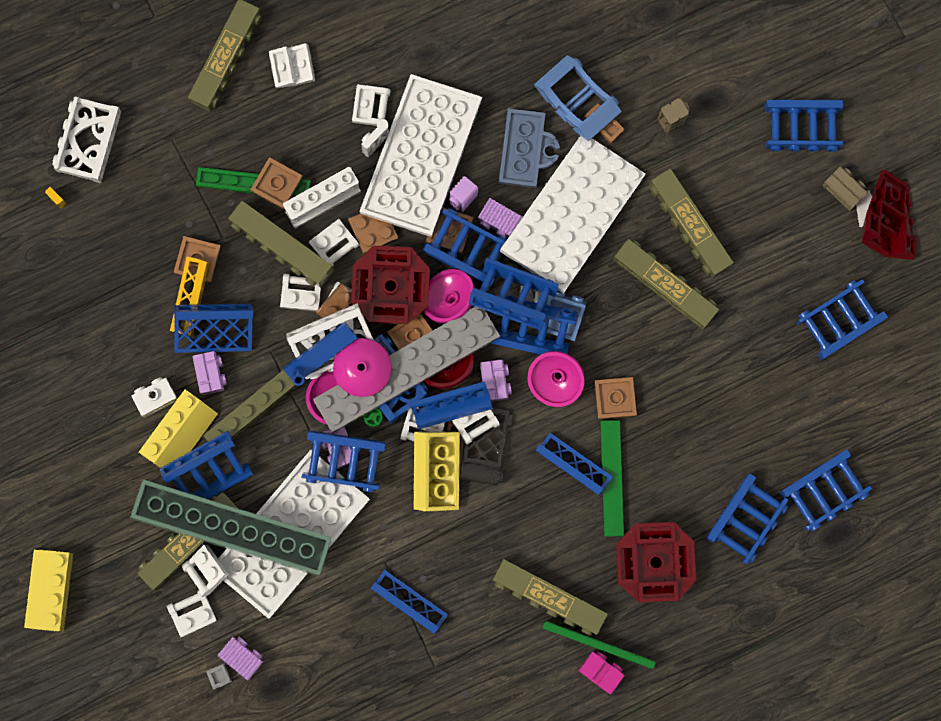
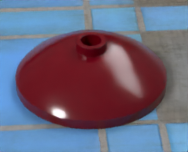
[424,353,474,389]

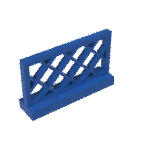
[174,304,253,353]

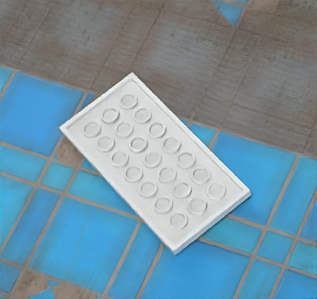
[360,74,482,237]
[500,136,645,294]
[218,450,370,619]

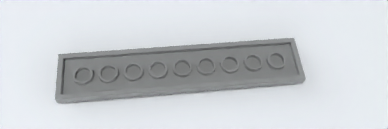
[313,307,500,433]

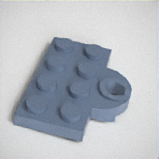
[499,108,560,188]

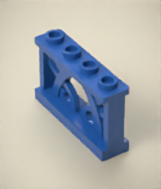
[358,334,428,424]

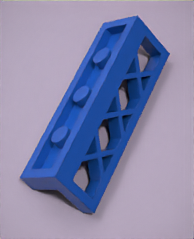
[410,381,493,430]
[536,433,613,496]
[371,570,448,634]

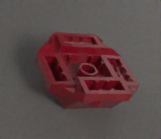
[351,246,430,325]
[616,522,696,603]

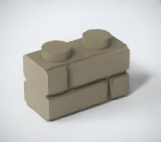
[658,98,690,133]
[822,166,868,211]

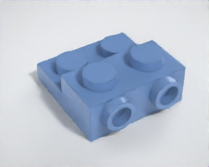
[546,290,587,341]

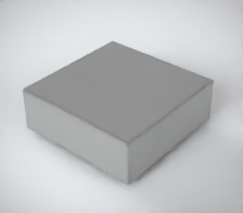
[206,664,232,690]

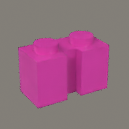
[578,651,625,694]

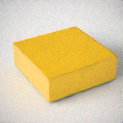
[45,187,66,208]

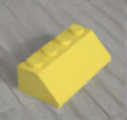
[139,390,218,468]
[414,431,460,511]
[24,550,73,631]

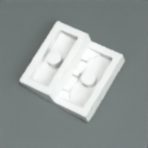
[269,43,315,88]

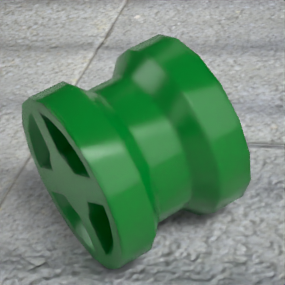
[364,408,383,428]

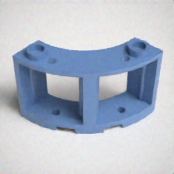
[534,55,622,141]

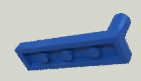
[283,322,357,386]

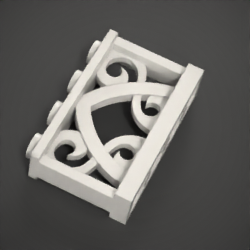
[53,97,121,183]
[283,167,361,229]
[286,303,374,379]

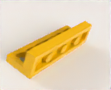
[170,256,210,337]

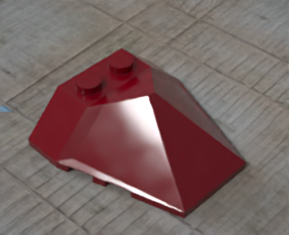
[862,169,917,260]

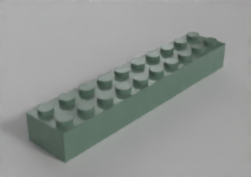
[131,480,331,577]

